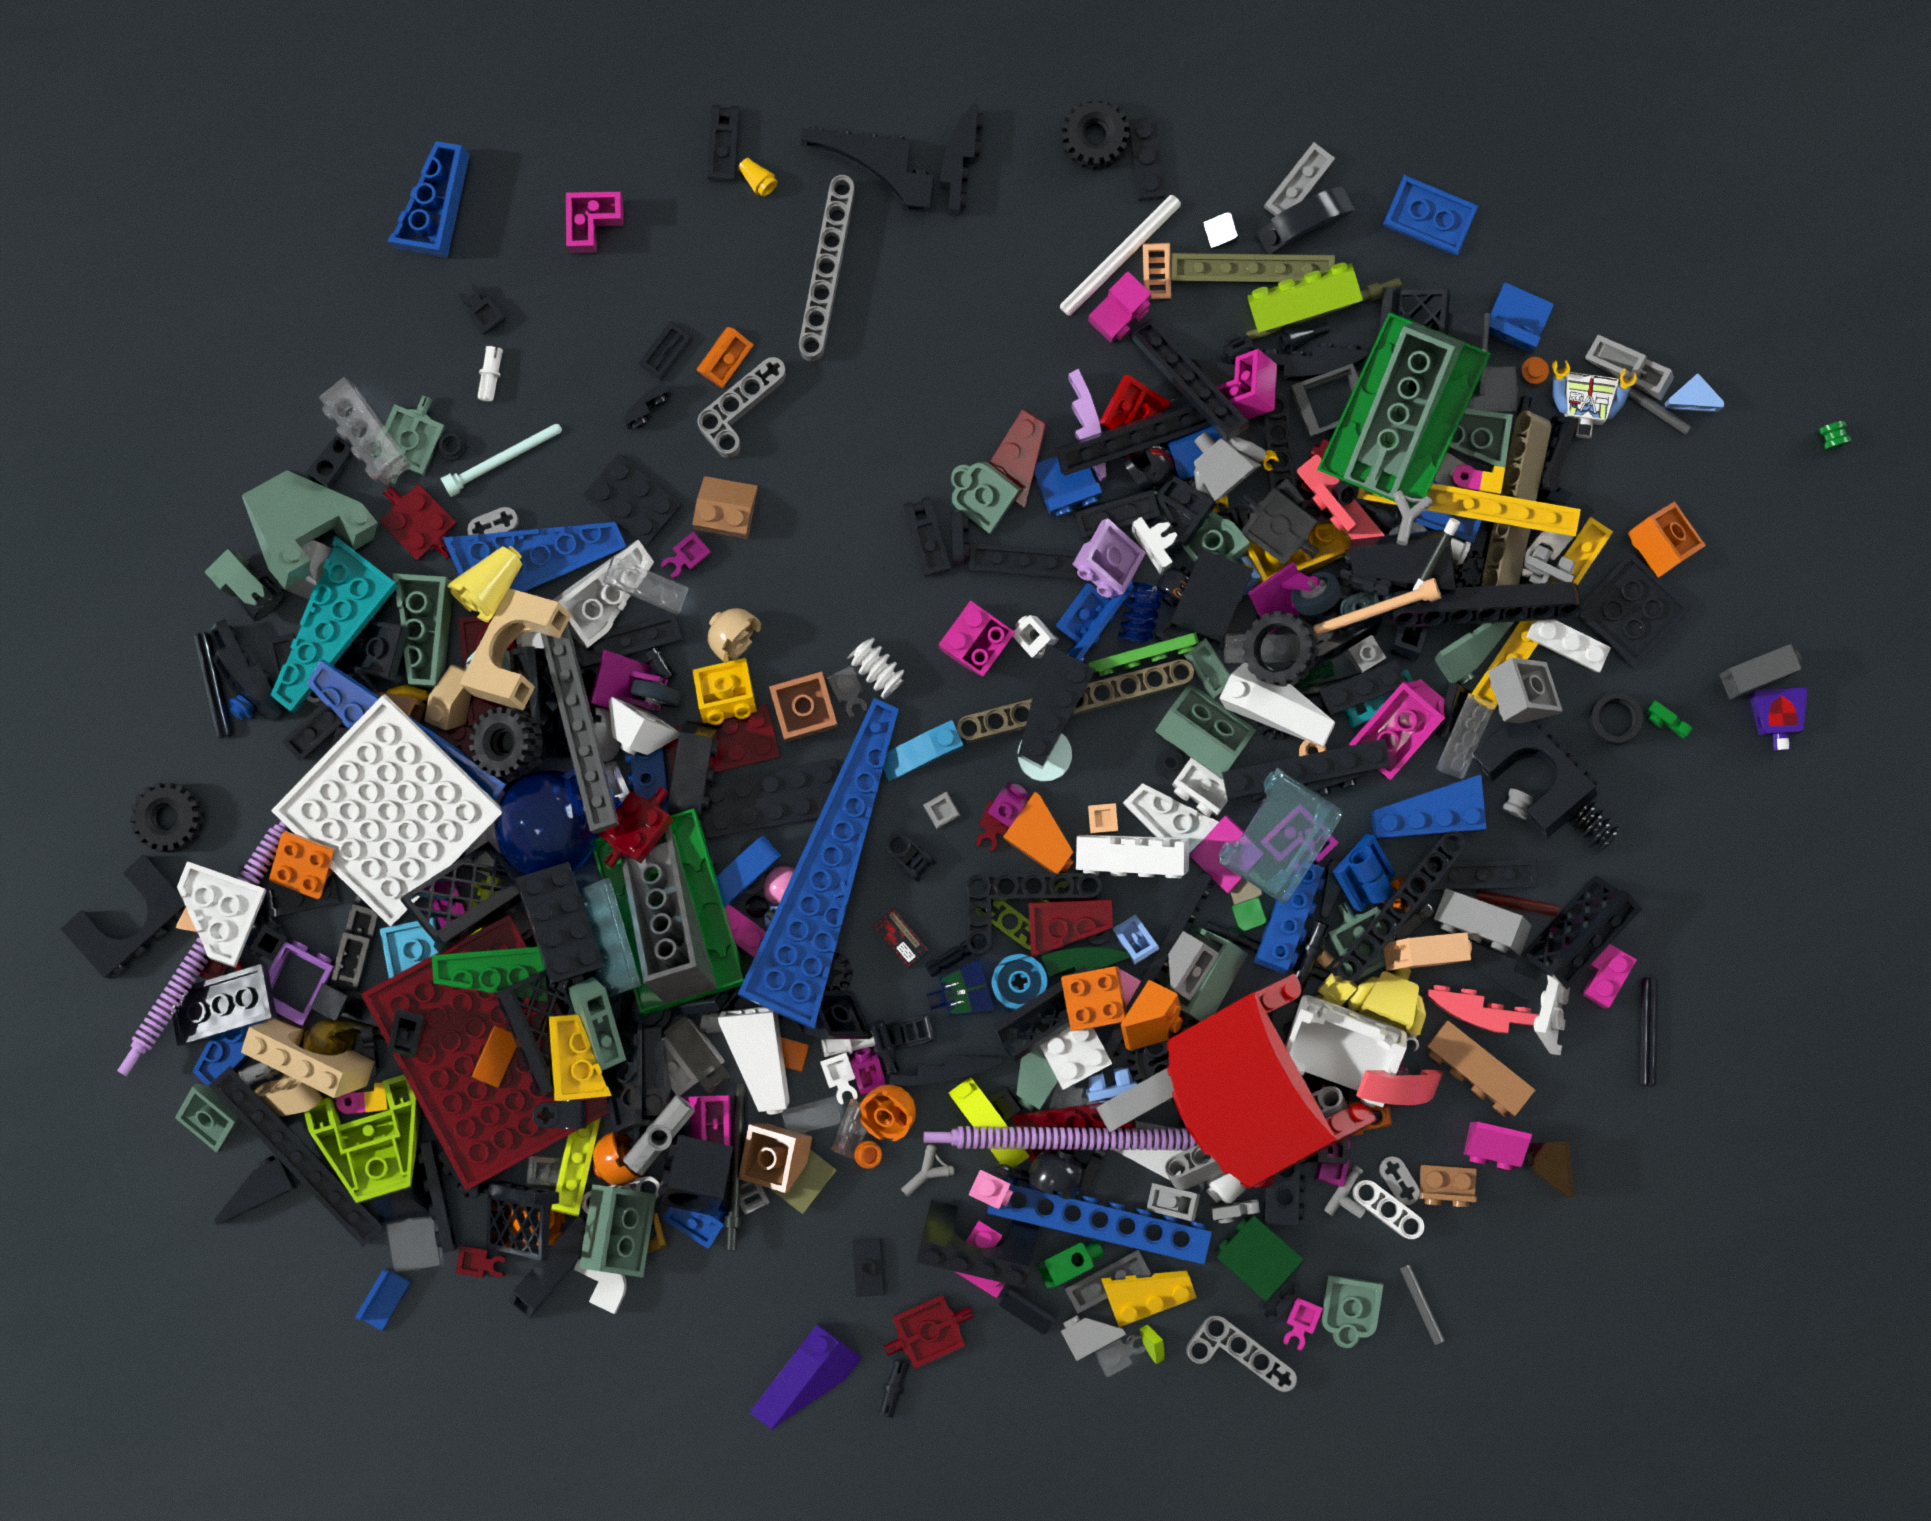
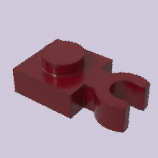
[976,800,1008,852]
[455,1245,507,1278]

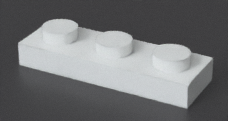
[1526,620,1611,672]

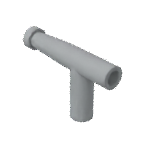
[1323,1164,1366,1218]

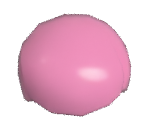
[763,866,795,906]

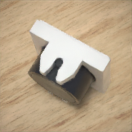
[1131,516,1183,575]

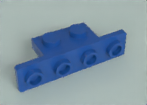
[1055,580,1136,662]

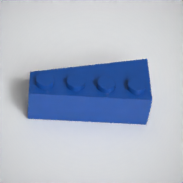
[387,141,470,258]
[1371,774,1486,840]

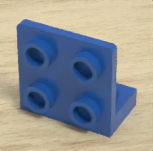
[1488,283,1553,353]

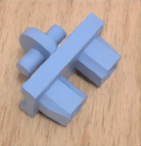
[1086,1066,1137,1103]

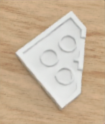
[177,861,266,968]

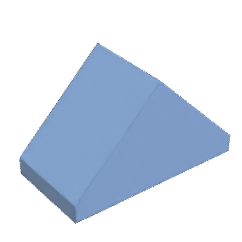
[1664,374,1724,412]
[1112,914,1159,965]

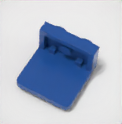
[1034,456,1102,517]

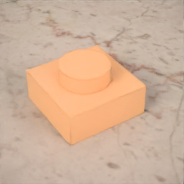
[1088,803,1118,834]

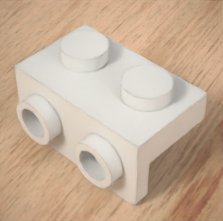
[1172,758,1228,817]

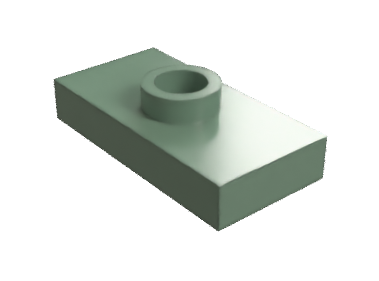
[1182,638,1230,699]

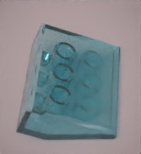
[579,877,641,999]

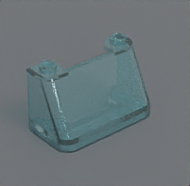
[1218,768,1342,903]

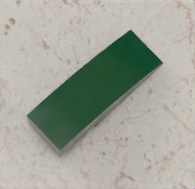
[1040,947,1130,978]

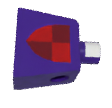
[1749,687,1807,751]

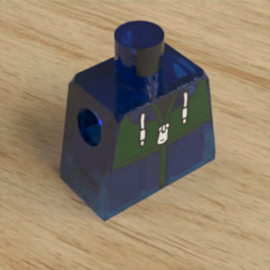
[927,959,994,1016]

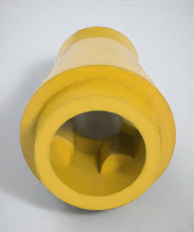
[738,158,778,197]

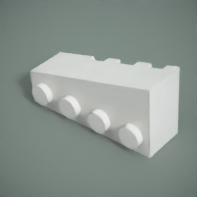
[1076,835,1190,878]

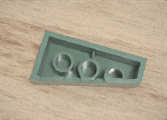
[393,573,453,689]

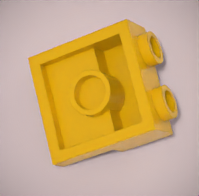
[693,658,757,725]

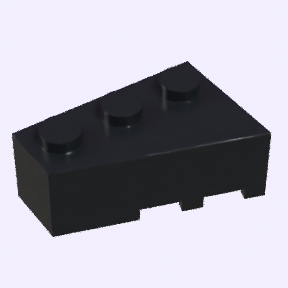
[667,720,719,818]

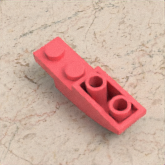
[1426,985,1538,1034]

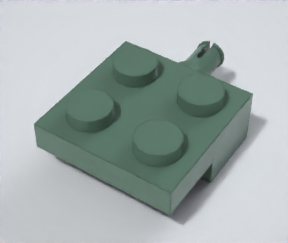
[1327,901,1394,982]

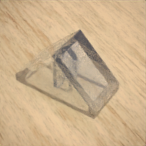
[527,1156,563,1186]

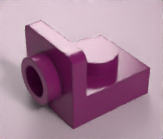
[850,1048,886,1095]

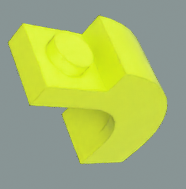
[949,1077,1030,1168]

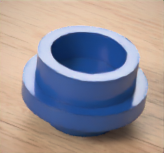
[229,695,255,720]

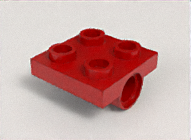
[1099,375,1171,429]

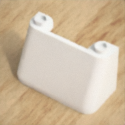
[1285,995,1407,1107]

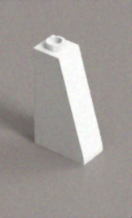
[718,1007,790,1114]

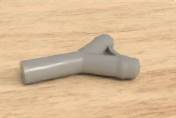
[1393,491,1433,546]
[901,1144,955,1197]

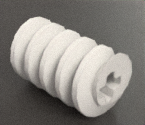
[847,638,905,699]

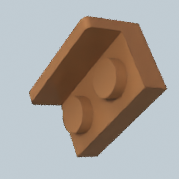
[1419,1165,1477,1207]

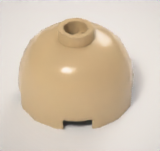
[708,608,761,663]

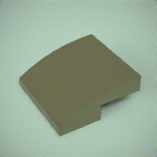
[770,1149,837,1214]

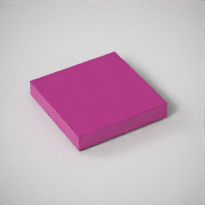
[1189,815,1266,893]

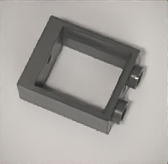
[1290,363,1361,441]
[1720,644,1802,700]

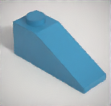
[883,720,964,782]

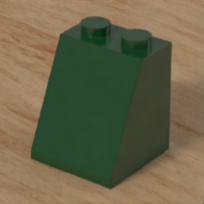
[1216,1216,1304,1303]

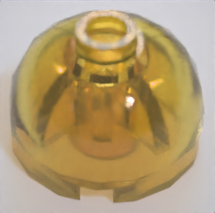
[303,1019,357,1056]

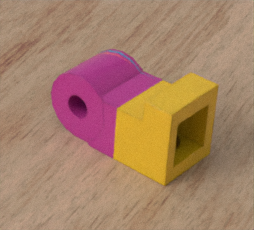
[1451,464,1505,495]
[336,1082,390,1114]

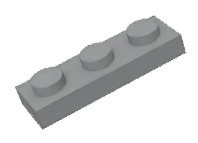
[1264,142,1335,216]

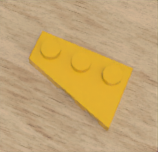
[549,1014,612,1101]
[1101,1270,1197,1327]

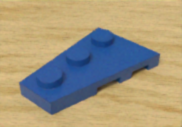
[193,1023,260,1085]

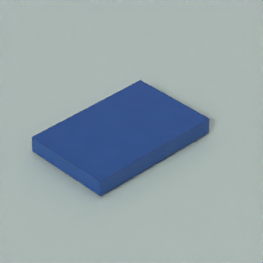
[1382,175,1479,256]

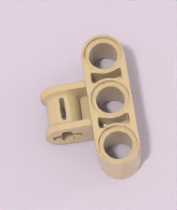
[255,1074,322,1117]

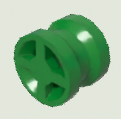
[1819,421,1852,450]

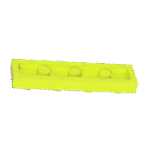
[551,1118,601,1217]

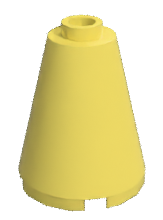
[448,546,522,622]

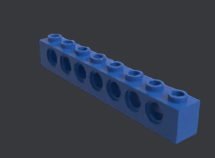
[987,1176,1212,1264]

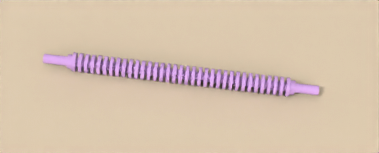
[117,821,289,1077]
[923,1126,1198,1151]

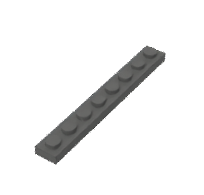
[540,623,619,834]

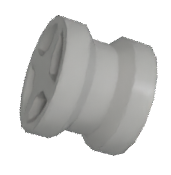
[1501,788,1536,820]

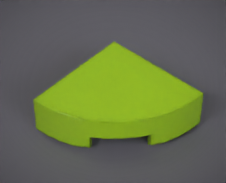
[1139,1325,1165,1364]

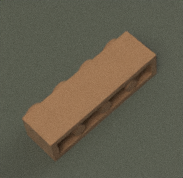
[1425,1021,1535,1117]

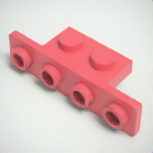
[1297,454,1385,539]

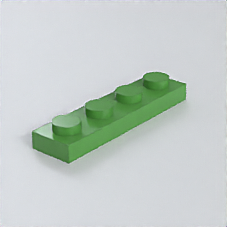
[1088,632,1199,676]

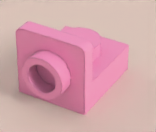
[969,1170,1013,1209]

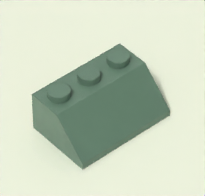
[1155,683,1256,778]
[1159,924,1248,1022]
[579,1185,657,1278]

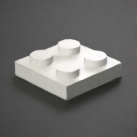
[1040,1027,1112,1090]

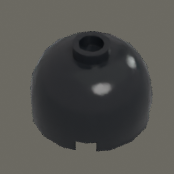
[1027,1148,1084,1199]

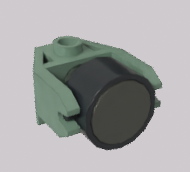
[205,549,284,621]

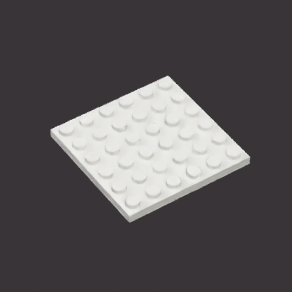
[271,694,505,927]

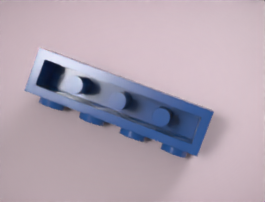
[624,746,671,816]
[1253,856,1326,974]

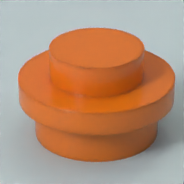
[1521,357,1549,384]
[854,1141,882,1169]

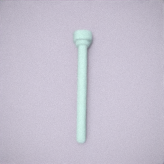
[441,424,562,497]

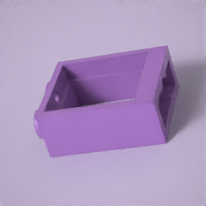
[268,940,334,1027]

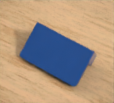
[355,1268,412,1331]

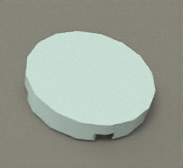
[1018,734,1072,782]

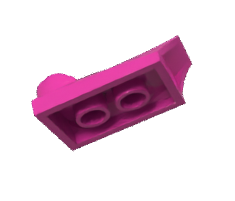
[1349,679,1445,780]

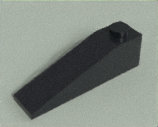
[1519,487,1595,584]

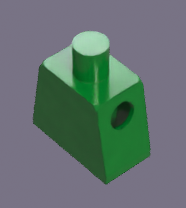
[1035,1241,1104,1289]

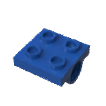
[1332,833,1395,912]

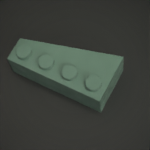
[1448,408,1513,467]

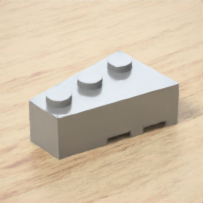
[1434,889,1532,956]

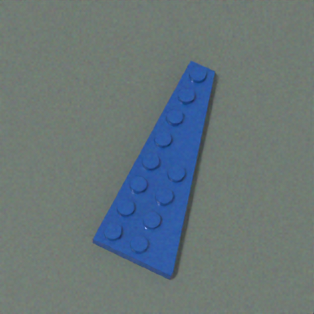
[306,659,508,801]

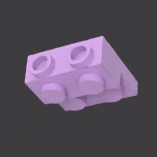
[1073,518,1146,598]

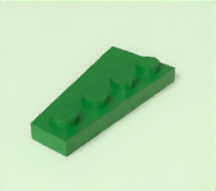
[432,947,548,1002]

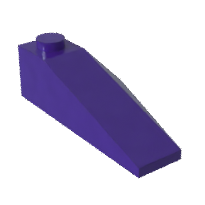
[749,1324,862,1429]

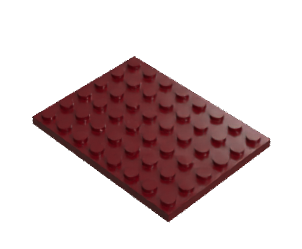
[361,914,609,1191]

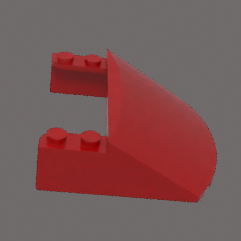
[1167,974,1377,1188]

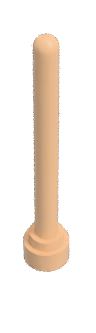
[1312,578,1441,635]

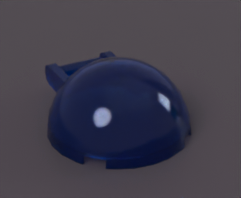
[494,768,623,875]

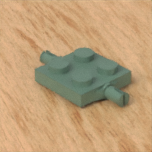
[372,395,445,484]

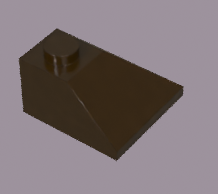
[1525,1141,1575,1197]

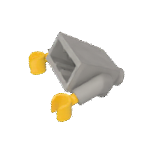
[1194,431,1279,513]

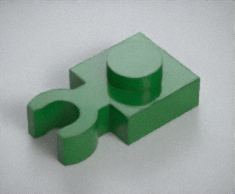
[1645,700,1693,739]

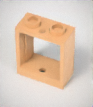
[1383,932,1472,971]

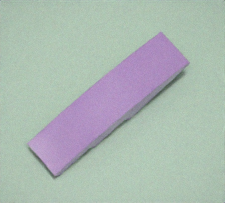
[1068,369,1106,483]

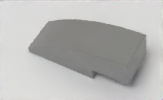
[1585,335,1674,401]

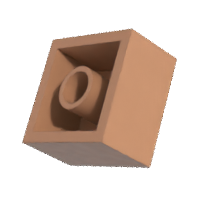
[769,672,838,743]

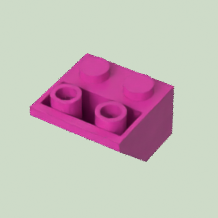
[938,601,1015,677]
[682,1095,732,1146]

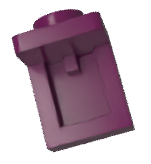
[988,782,1032,827]

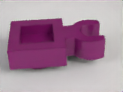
[661,531,711,579]
[1315,1140,1351,1187]

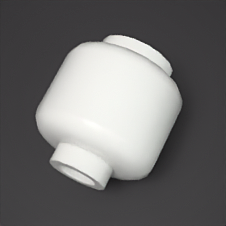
[1206,1173,1246,1204]

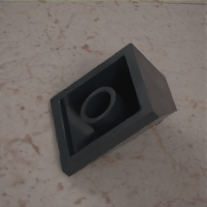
[798,991,873,1039]
[374,1161,432,1222]

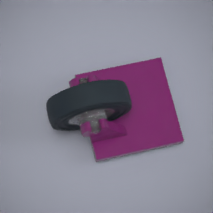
[1248,562,1341,634]
[588,650,681,712]

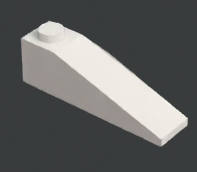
[553,540,654,648]
[1220,662,1335,748]

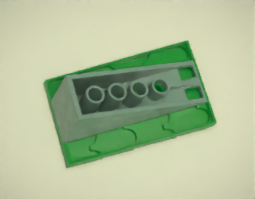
[1317,312,1491,508]

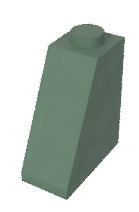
[1016,1029,1058,1111]

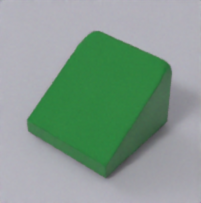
[1232,897,1267,933]

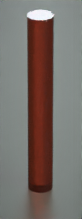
[1475,890,1558,916]

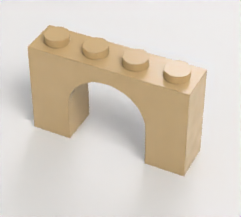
[459,588,572,711]
[241,1016,375,1098]

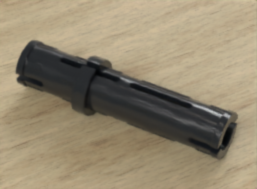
[1292,920,1331,1002]

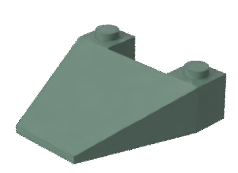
[242,470,378,589]

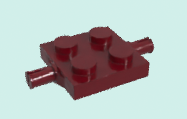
[379,484,457,561]
[598,787,674,869]
[883,1294,974,1369]

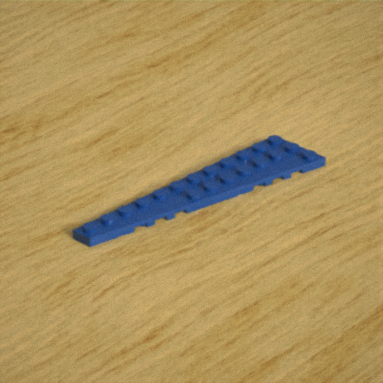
[738,698,899,1030]

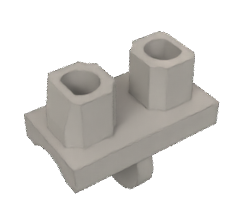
[1523,545,1575,583]

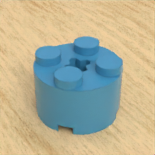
[992,954,1047,1010]

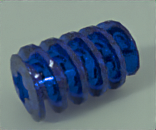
[1118,582,1164,643]

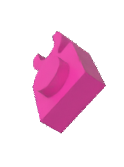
[1283,1297,1323,1350]

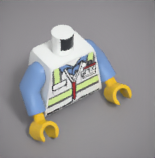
[1552,360,1637,438]

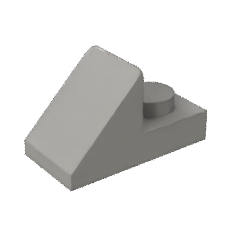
[1146,1183,1200,1222]

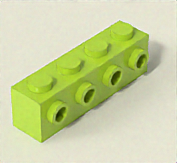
[1247,262,1363,333]

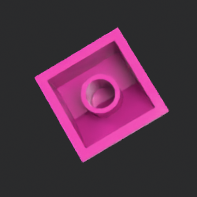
[1463,1122,1532,1171]

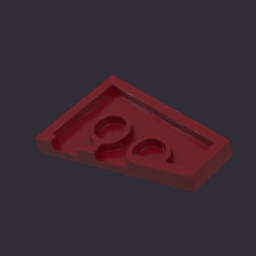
[1029,899,1113,957]

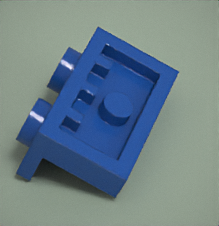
[662,1204,728,1249]

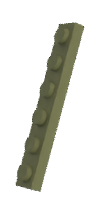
[1171,253,1335,282]

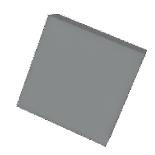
[923,792,961,829]

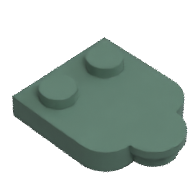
[951,462,1022,534]
[1321,1275,1383,1348]

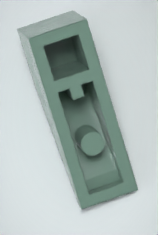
[568,977,626,1071]

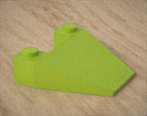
[304,1075,422,1204]

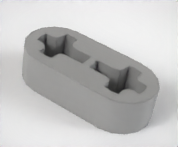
[468,507,519,535]
[1379,1156,1420,1205]

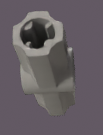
[623,1095,695,1175]

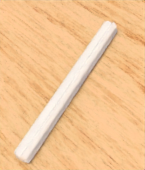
[1060,195,1181,316]

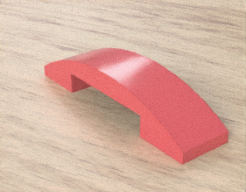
[1356,1070,1443,1105]

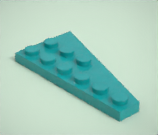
[271,536,398,713]

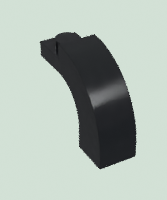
[1256,186,1355,255]

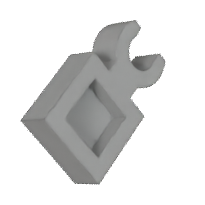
[1210,1199,1260,1223]

